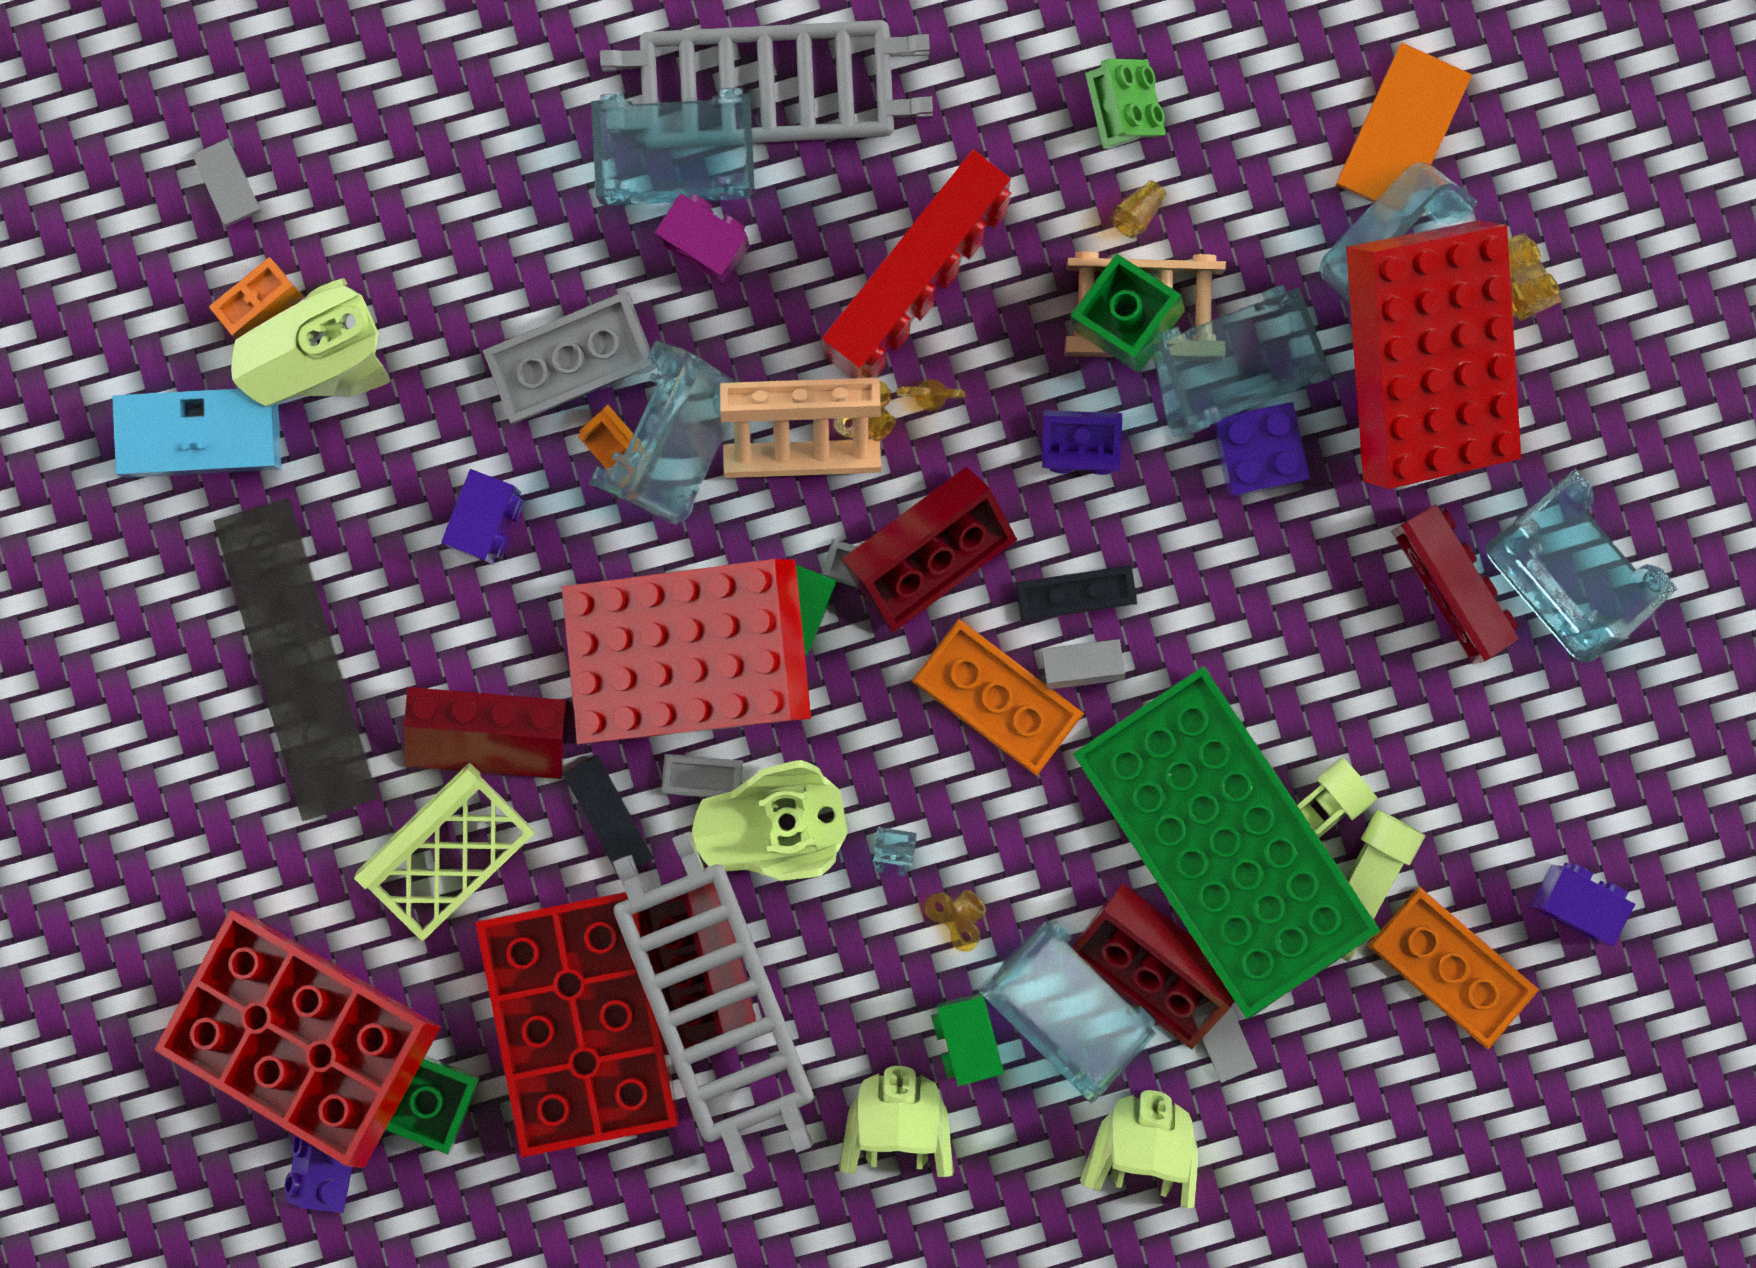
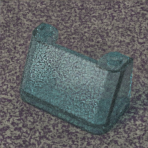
[591,88,756,206]
[1319,162,1478,305]
[1151,284,1333,437]
[589,341,737,524]
[1486,469,1678,662]
[978,921,1157,1104]

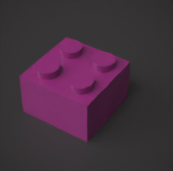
[655,193,750,286]

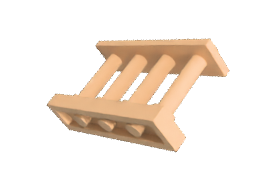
[1064,251,1226,360]
[720,378,881,478]

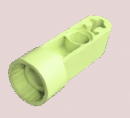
[1298,757,1378,838]
[1342,809,1426,962]

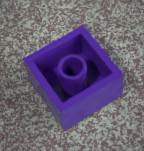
[1212,402,1310,499]
[441,469,524,565]
[1529,862,1636,947]

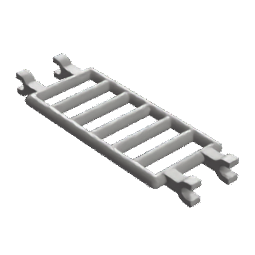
[600,20,933,148]
[613,832,814,1176]

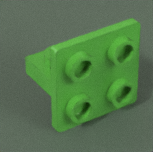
[1085,58,1166,149]

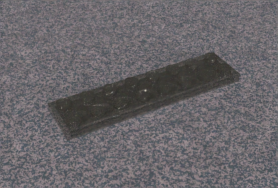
[213,498,380,821]

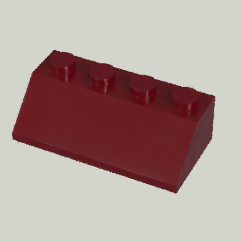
[841,466,1017,633]
[1391,504,1519,665]
[404,687,569,779]
[639,883,756,1049]
[1067,883,1235,1050]

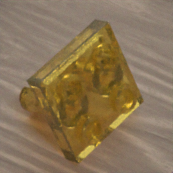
[1508,233,1562,321]

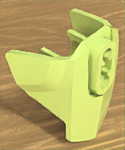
[231,278,390,407]
[692,760,848,881]
[839,1066,954,1177]
[1080,1090,1198,1208]

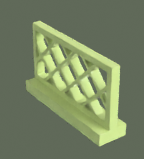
[354,762,535,942]

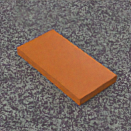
[1335,42,1473,217]
[911,619,1084,776]
[1367,886,1539,1050]

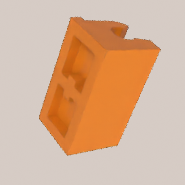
[209,257,305,339]
[578,405,662,495]

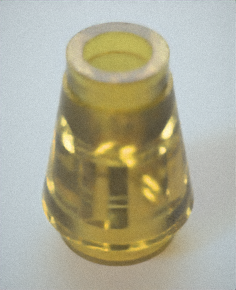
[1111,180,1167,239]

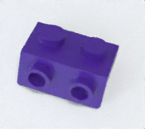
[1041,410,1123,475]
[284,1135,352,1213]

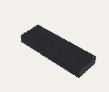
[1015,565,1138,622]
[563,755,654,877]

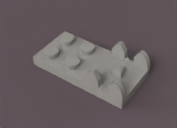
[483,291,658,424]

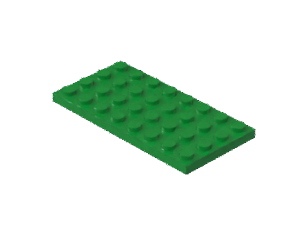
[1073,666,1382,1019]

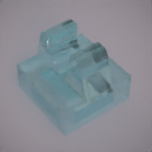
[873,827,917,876]

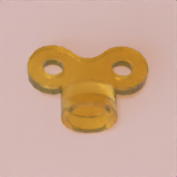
[897,379,966,412]
[834,381,896,441]
[924,890,987,952]

